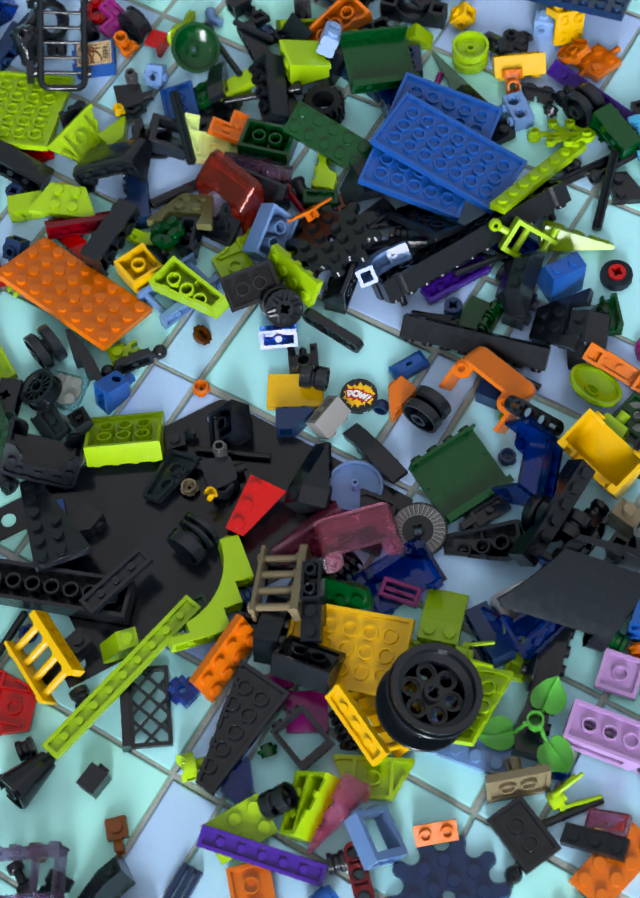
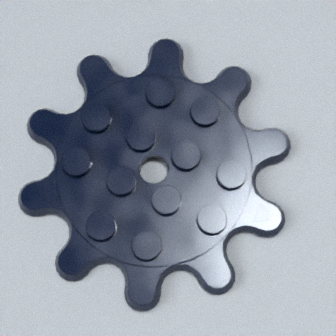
[388,834,512,898]

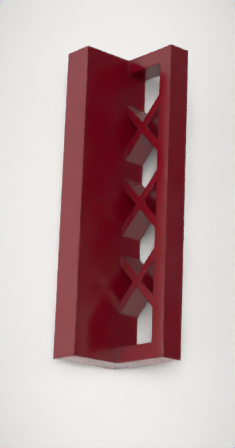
[44,211,110,240]

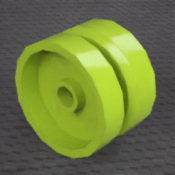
[452,31,489,75]

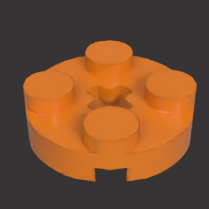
[556,38,591,65]

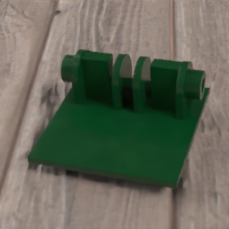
[457,295,505,333]

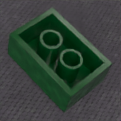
[237,118,299,168]

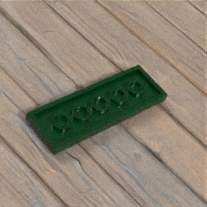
[282,101,373,171]

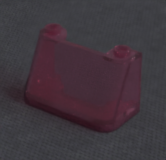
[315,502,405,574]

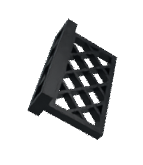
[120,665,173,752]

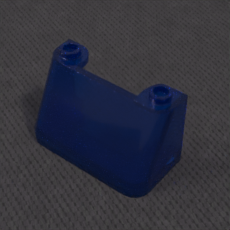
[349,537,447,615]

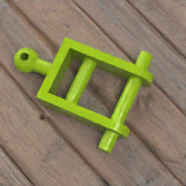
[488,216,561,268]

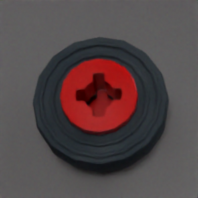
[599,260,633,291]

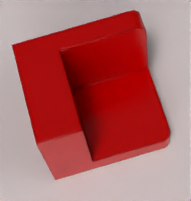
[144,29,170,58]

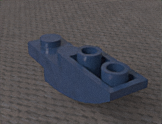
[0,13,28,71]

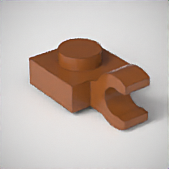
[104,815,130,855]

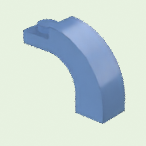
[355,241,412,288]

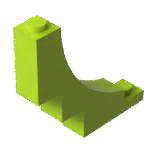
[169,535,254,653]

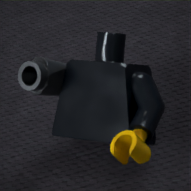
[112,68,154,120]
[199,440,247,502]

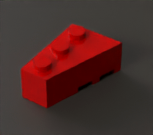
[225,475,287,537]

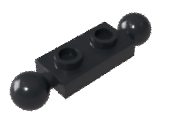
[101,344,167,377]

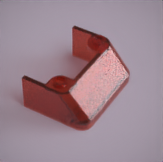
[196,149,264,234]

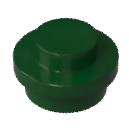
[257,742,278,759]

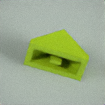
[406,23,433,50]

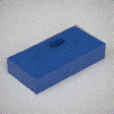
[388,350,430,380]

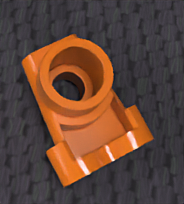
[112,31,140,59]
[502,68,523,95]

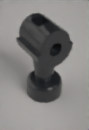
[6,859,38,898]

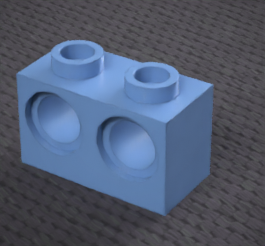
[500,90,535,132]

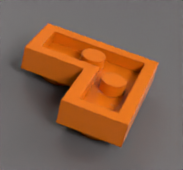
[207,109,250,145]

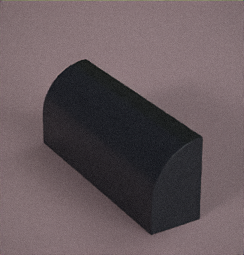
[0,140,55,192]

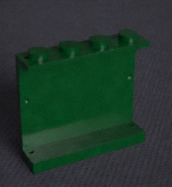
[339,25,420,95]
[408,424,515,526]

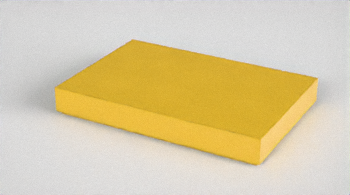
[267,374,324,410]

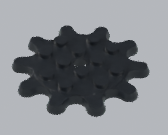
[285,202,382,279]

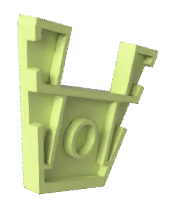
[185,112,238,168]

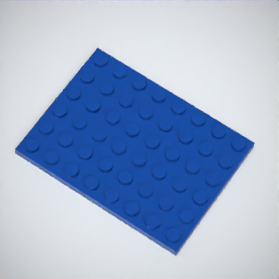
[357,72,503,222]

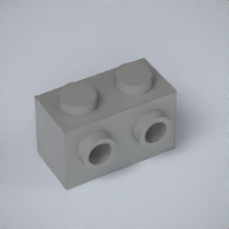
[305,395,352,439]

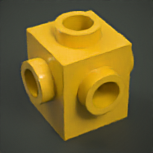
[449,1,476,31]

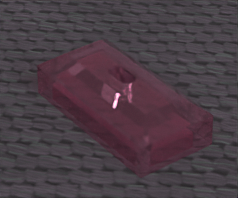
[584,807,633,838]

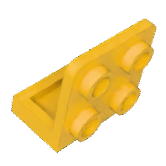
[546,6,585,46]

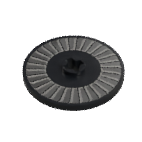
[388,502,448,560]

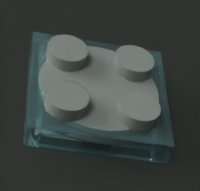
[53,370,90,412]

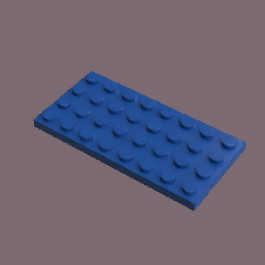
[370,92,528,215]

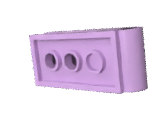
[562,698,640,775]

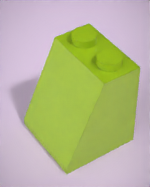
[279,39,331,86]

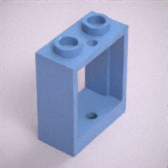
[344,804,408,870]

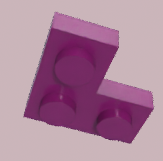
[98,0,126,39]

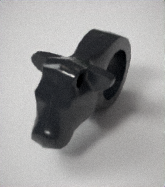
[9,0,69,67]

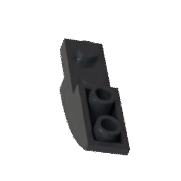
[300,560,326,644]

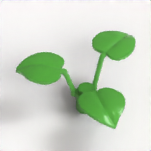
[479,676,573,773]

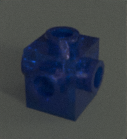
[167,675,200,710]

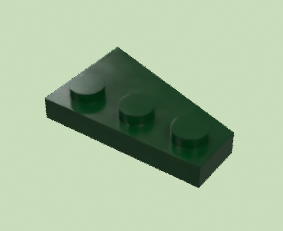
[325,575,375,609]

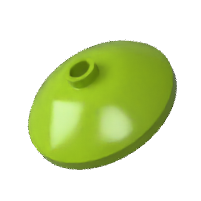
[569,363,622,407]

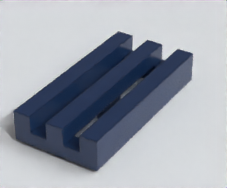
[163,862,204,898]

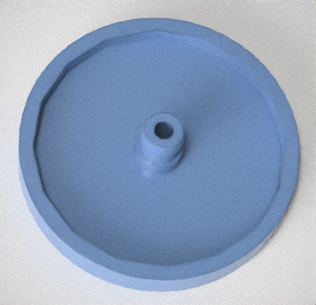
[329,460,384,514]

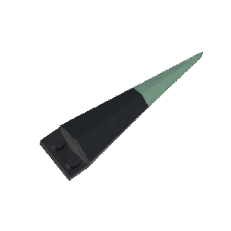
[432,51,516,145]

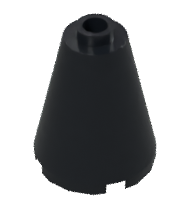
[0,751,56,810]

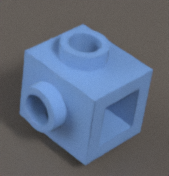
[143,63,169,89]

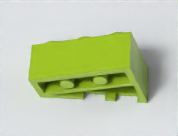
[279,770,343,843]

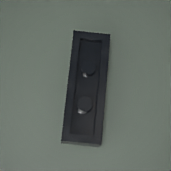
[560,822,631,863]

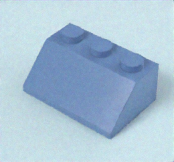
[242,203,299,266]

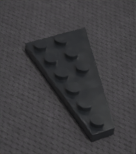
[195,659,291,796]

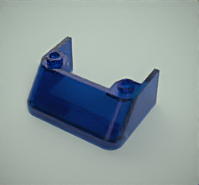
[492,416,563,507]
[481,555,566,659]

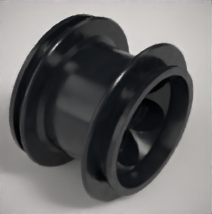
[375,643,483,752]

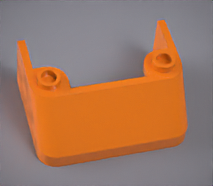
[439,346,536,434]

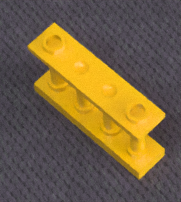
[3,609,85,705]
[325,683,410,766]

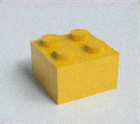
[113,242,163,296]

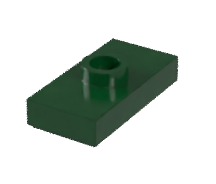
[302,189,339,207]

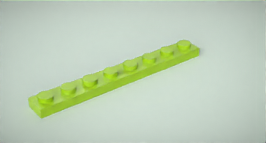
[490,142,587,215]

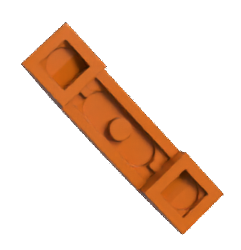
[582,342,640,394]

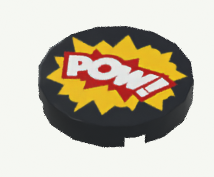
[340,378,378,415]

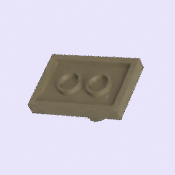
[485,756,551,804]

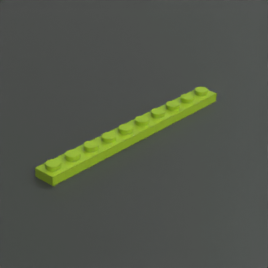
[42,595,202,761]

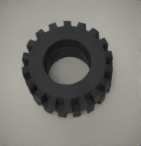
[302,84,345,124]

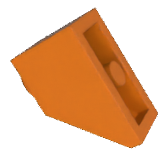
[388,376,417,422]

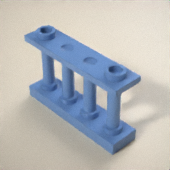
[137,252,222,330]

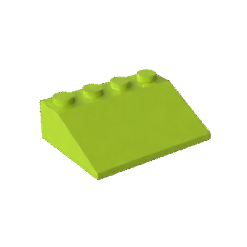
[83,411,164,467]

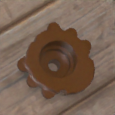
[193,324,212,345]

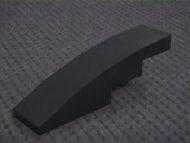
[207,60,229,104]
[364,236,428,255]
[65,329,102,382]
[342,423,408,485]

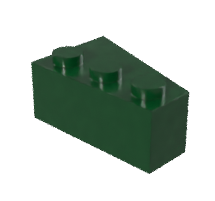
[589,103,640,160]

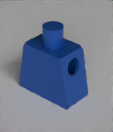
[93,370,136,415]

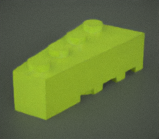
[148,255,229,319]

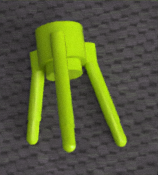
[455,641,495,669]
[545,772,602,812]

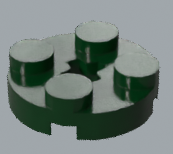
[150,216,185,249]

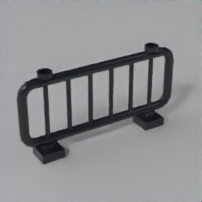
[26,0,92,92]

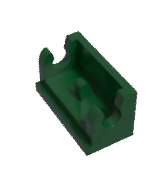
[596,293,624,336]

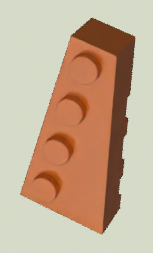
[308,0,373,42]

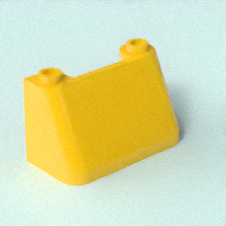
[557,408,640,501]

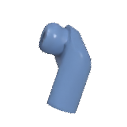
[205,7,224,27]

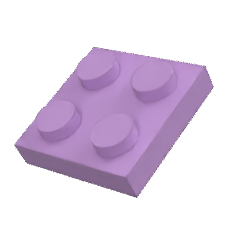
[593,648,640,701]

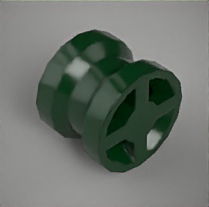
[607,630,631,653]

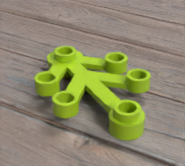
[527,119,596,147]

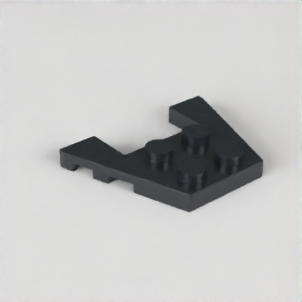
[528,288,594,352]

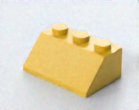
[490,51,546,81]

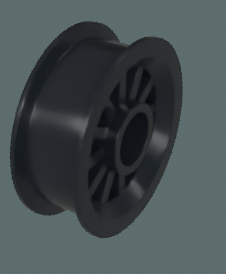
[117,6,152,44]
[20,368,62,411]

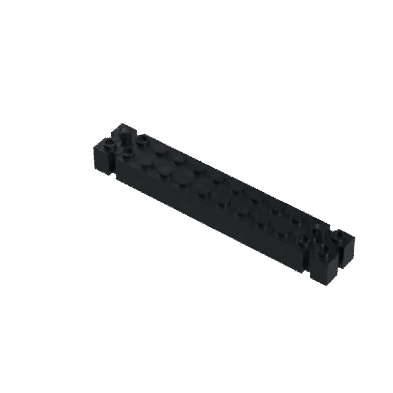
[371,179,571,306]

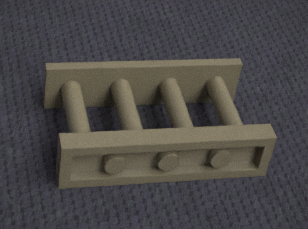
[247,544,312,622]

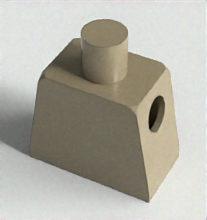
[606,498,640,539]

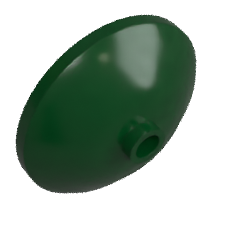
[171,22,220,73]

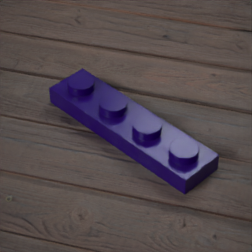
[420,255,491,305]

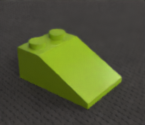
[417,587,469,648]

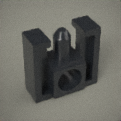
[287,343,319,374]

